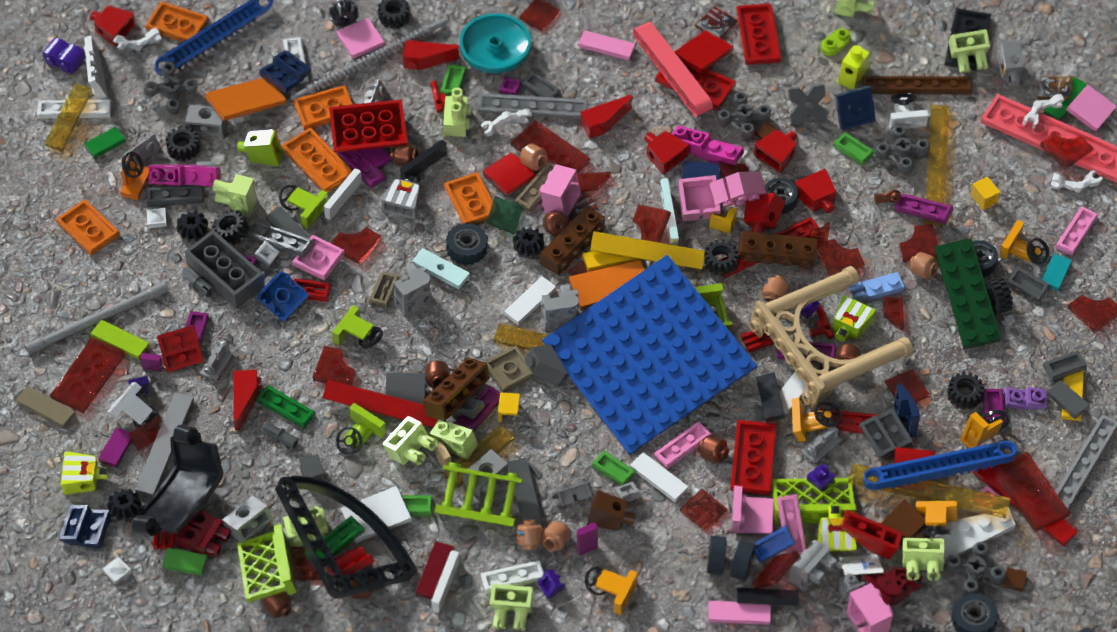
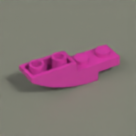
[672,125,744,165]
[149,165,220,186]

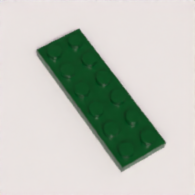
[934,238,1001,350]

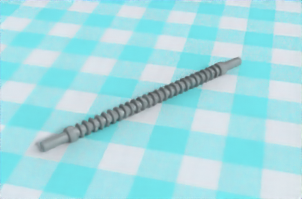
[290,18,447,101]

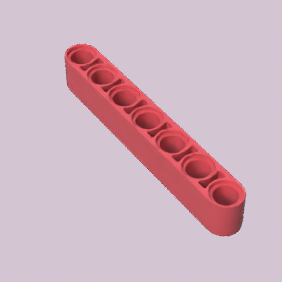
[633,22,713,117]

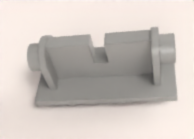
[364,78,387,103]
[122,134,161,165]
[200,340,235,381]
[801,426,843,464]
[552,478,595,507]
[839,574,865,603]

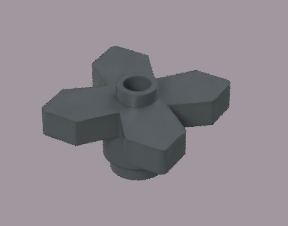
[788,84,827,125]

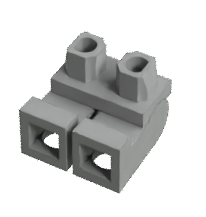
[393,264,430,317]
[541,284,579,332]
[788,540,837,593]

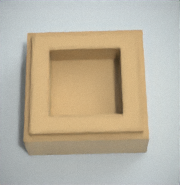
[435,441,451,466]

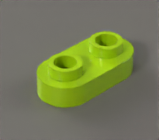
[821,28,851,56]

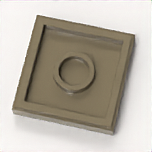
[485,346,536,393]

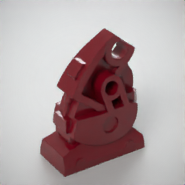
[860,567,922,606]

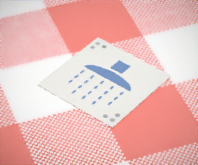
[839,554,883,575]

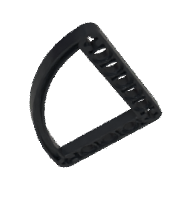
[275,476,416,599]

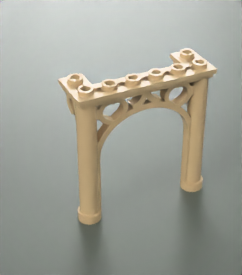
[749,266,913,411]

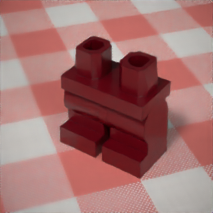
[175,510,231,558]

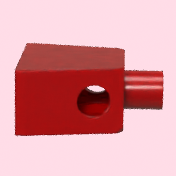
[90,6,136,47]
[754,130,798,174]
[644,131,689,175]
[794,169,836,214]
[744,193,786,233]

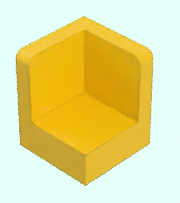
[970,177,1000,210]
[709,207,738,234]
[498,392,520,422]

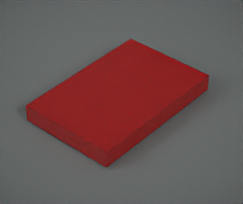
[674,30,734,74]

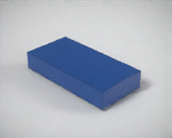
[755,526,796,563]

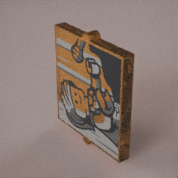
[1037,76,1073,100]

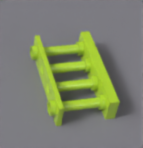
[435,462,524,528]

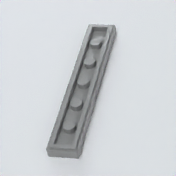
[478,93,588,119]
[135,393,194,497]
[1049,414,1117,513]

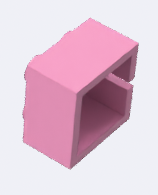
[540,164,581,218]
[710,172,766,207]
[678,175,721,222]
[847,583,893,632]

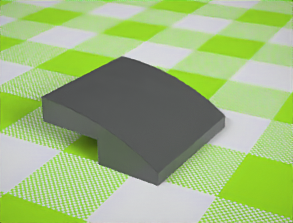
[385,372,426,405]
[859,408,913,458]

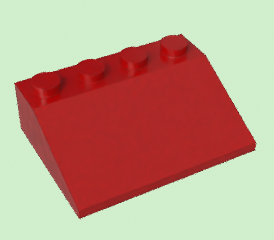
[329,99,408,153]

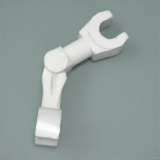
[113,28,162,51]
[1023,94,1064,129]
[481,109,532,137]
[1050,170,1103,193]

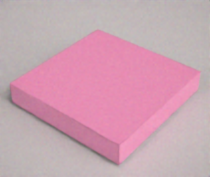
[336,18,385,59]
[1066,85,1117,132]
[292,235,345,281]

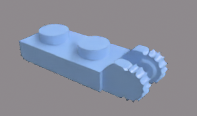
[848,272,905,302]

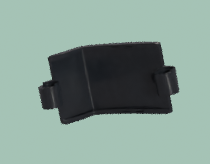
[132,425,223,536]

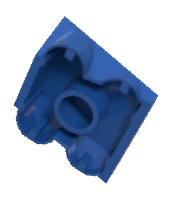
[257,271,309,322]

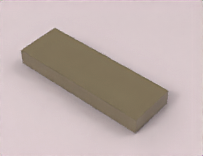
[515,161,555,213]
[16,386,76,429]

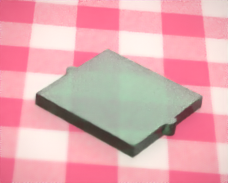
[486,196,523,234]

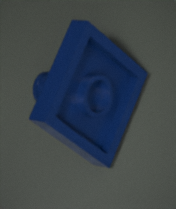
[834,85,876,131]

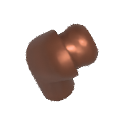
[874,189,901,203]

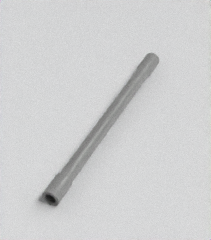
[24,282,169,355]

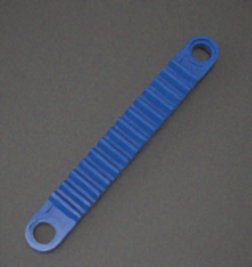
[154,0,273,76]
[863,441,1017,490]

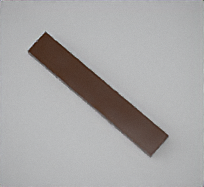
[862,76,972,95]

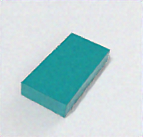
[1042,254,1072,292]

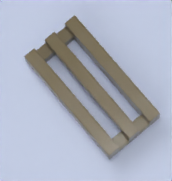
[369,271,400,309]

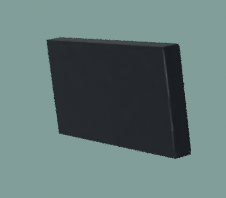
[944,8,991,72]

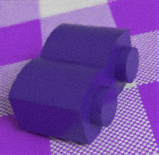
[42,38,86,73]

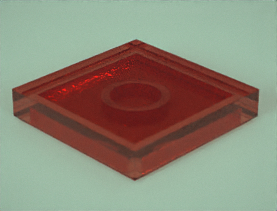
[752,551,800,588]

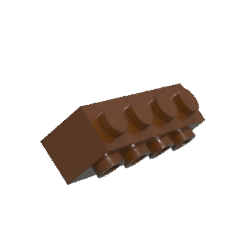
[540,206,605,275]
[738,231,817,268]
[423,358,490,421]

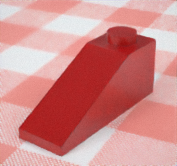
[403,40,460,70]
[581,95,632,139]
[233,370,262,431]
[840,510,902,560]

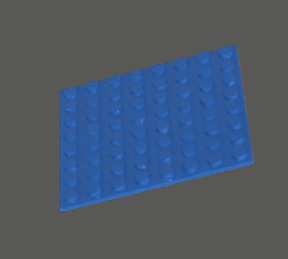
[542,255,757,455]

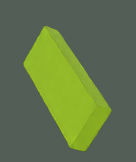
[90,320,150,360]

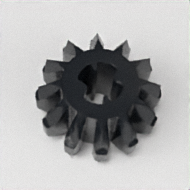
[328,0,359,28]
[176,210,208,242]
[513,226,544,259]
[107,487,142,523]

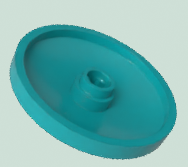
[459,13,531,73]

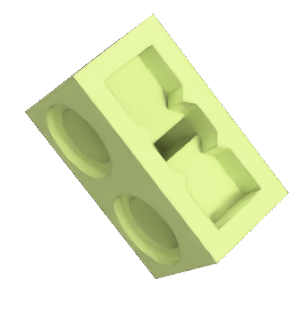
[430,420,478,459]

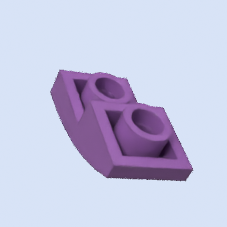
[1004,386,1047,410]

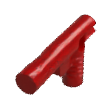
[430,81,446,113]
[809,304,835,339]

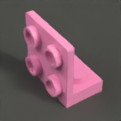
[732,486,773,535]

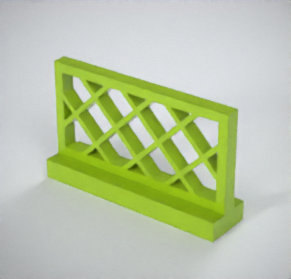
[772,478,856,524]
[237,524,297,603]

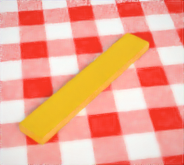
[590,231,705,270]

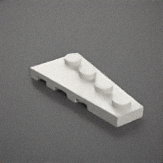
[84,36,109,100]
[934,508,1016,563]

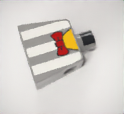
[997,39,1024,86]
[381,175,421,219]

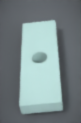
[412,248,470,290]

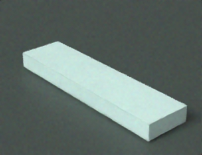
[660,178,679,246]

